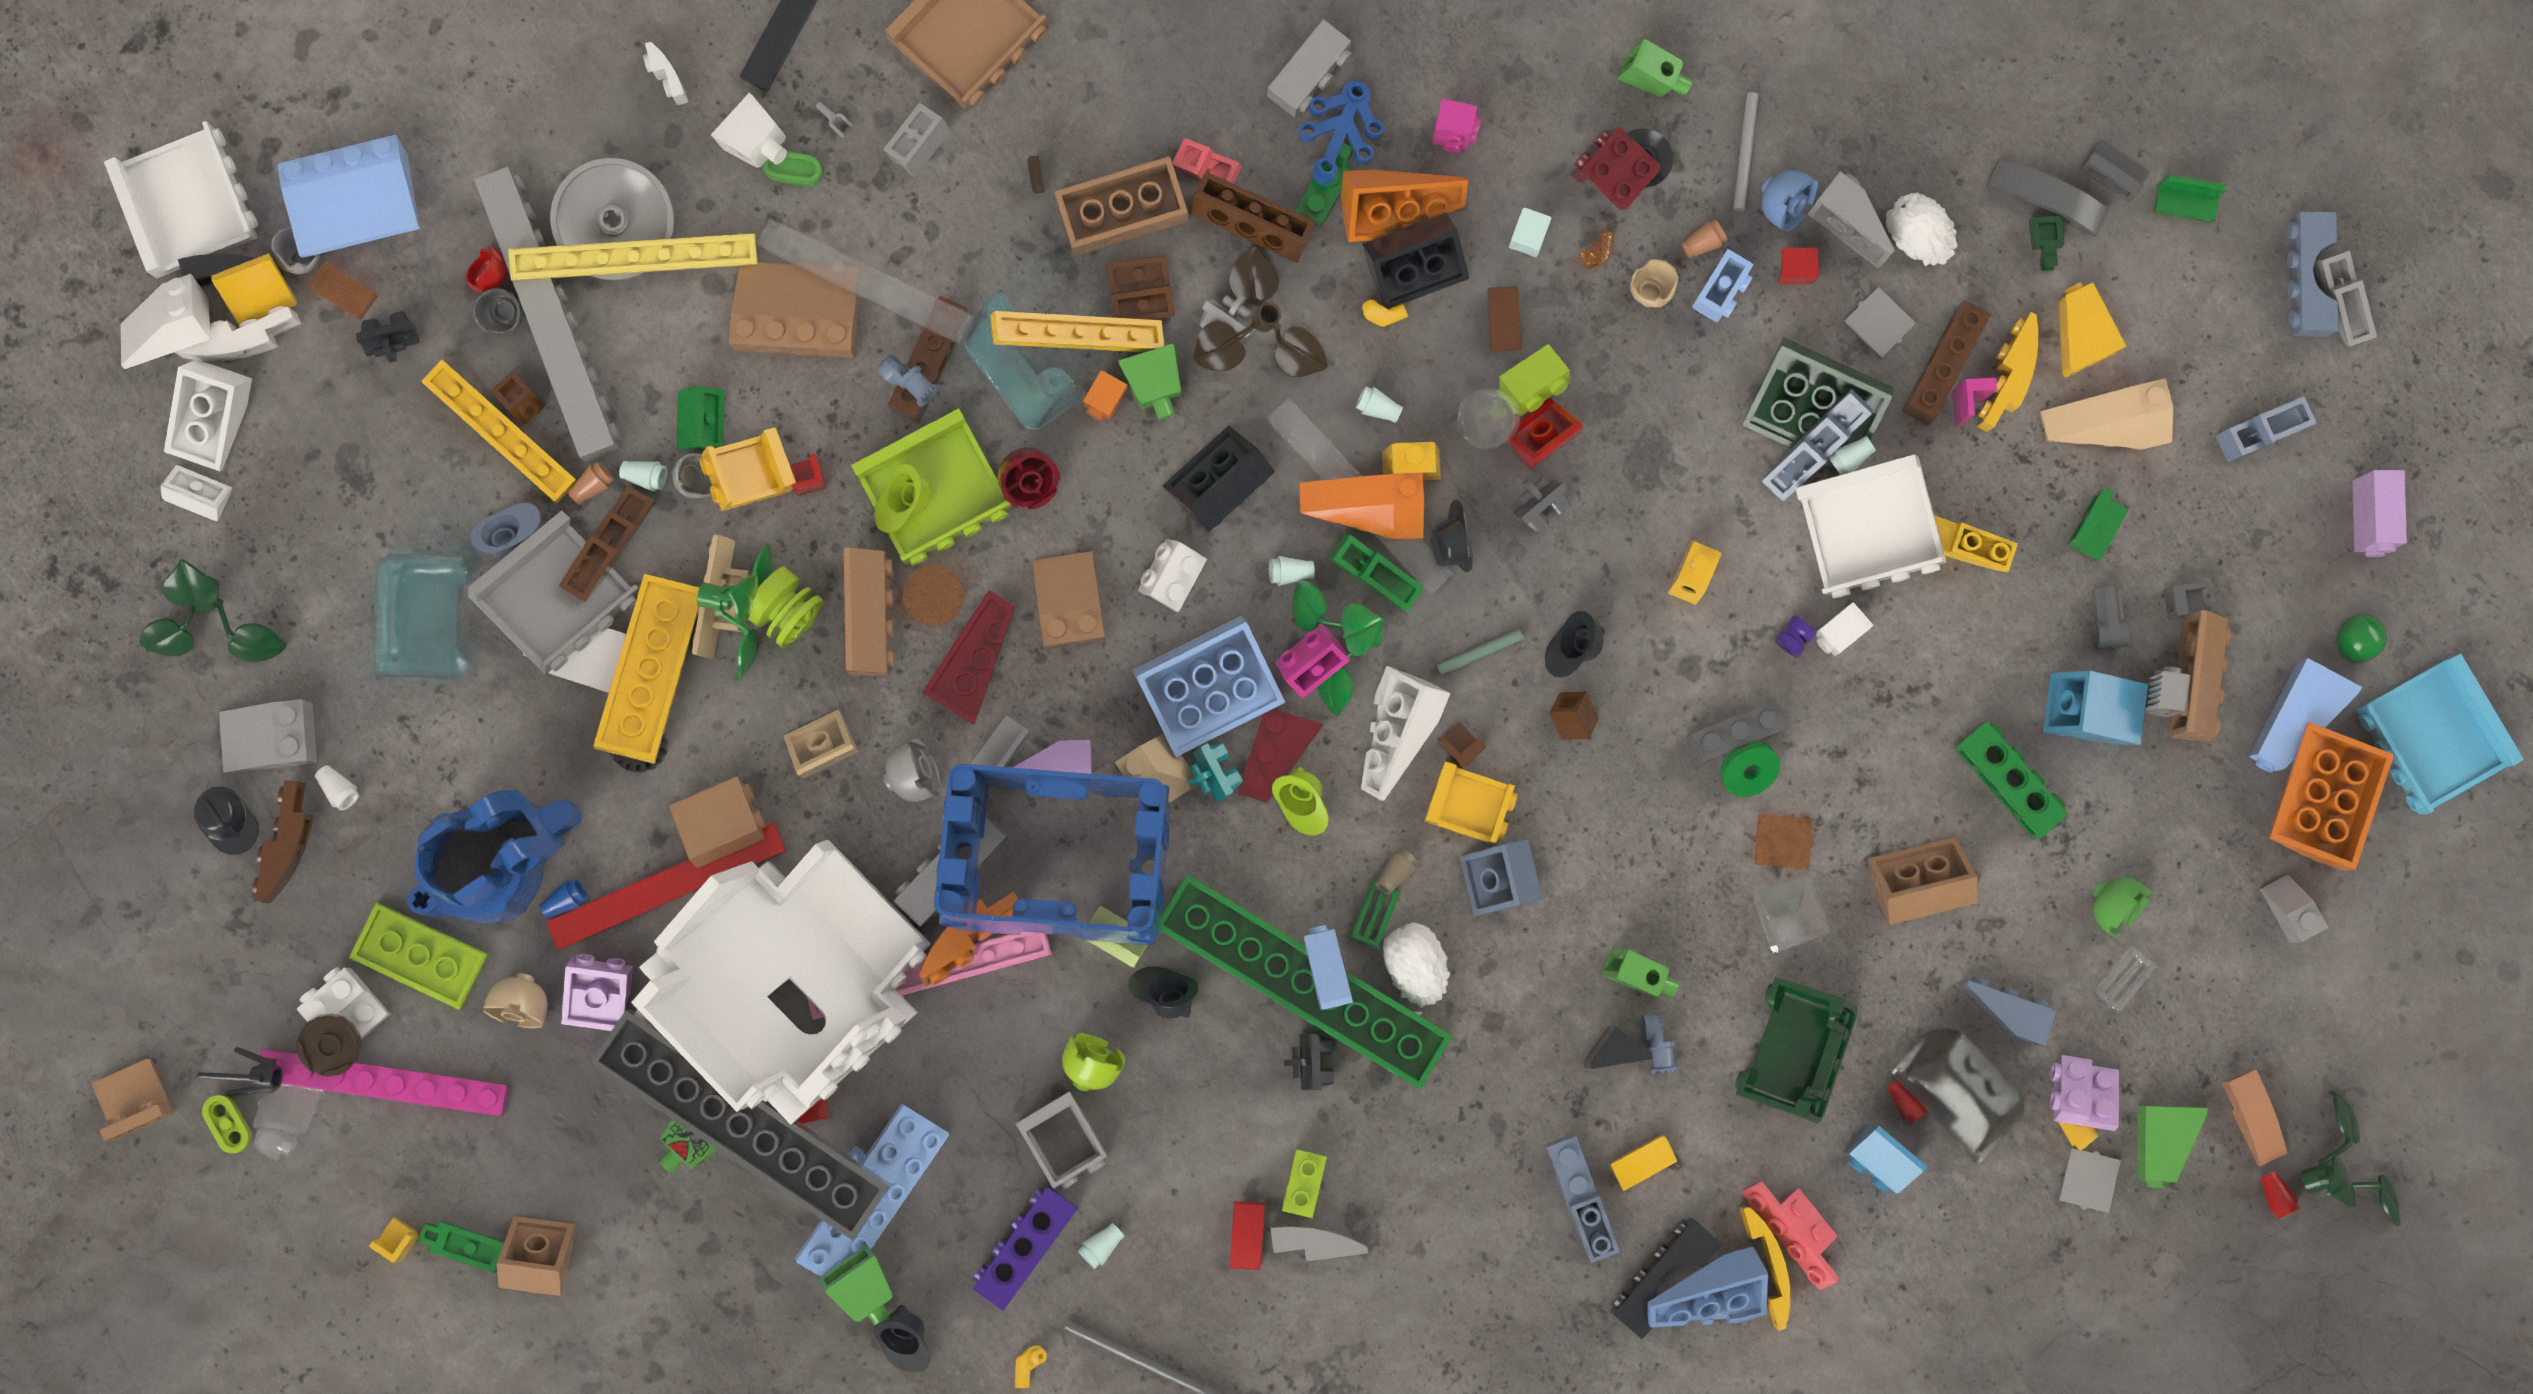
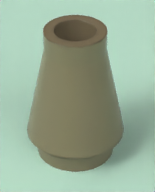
[1375,849,1418,895]

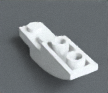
[175,306,301,361]

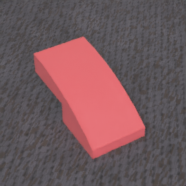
[1172,138,1242,184]

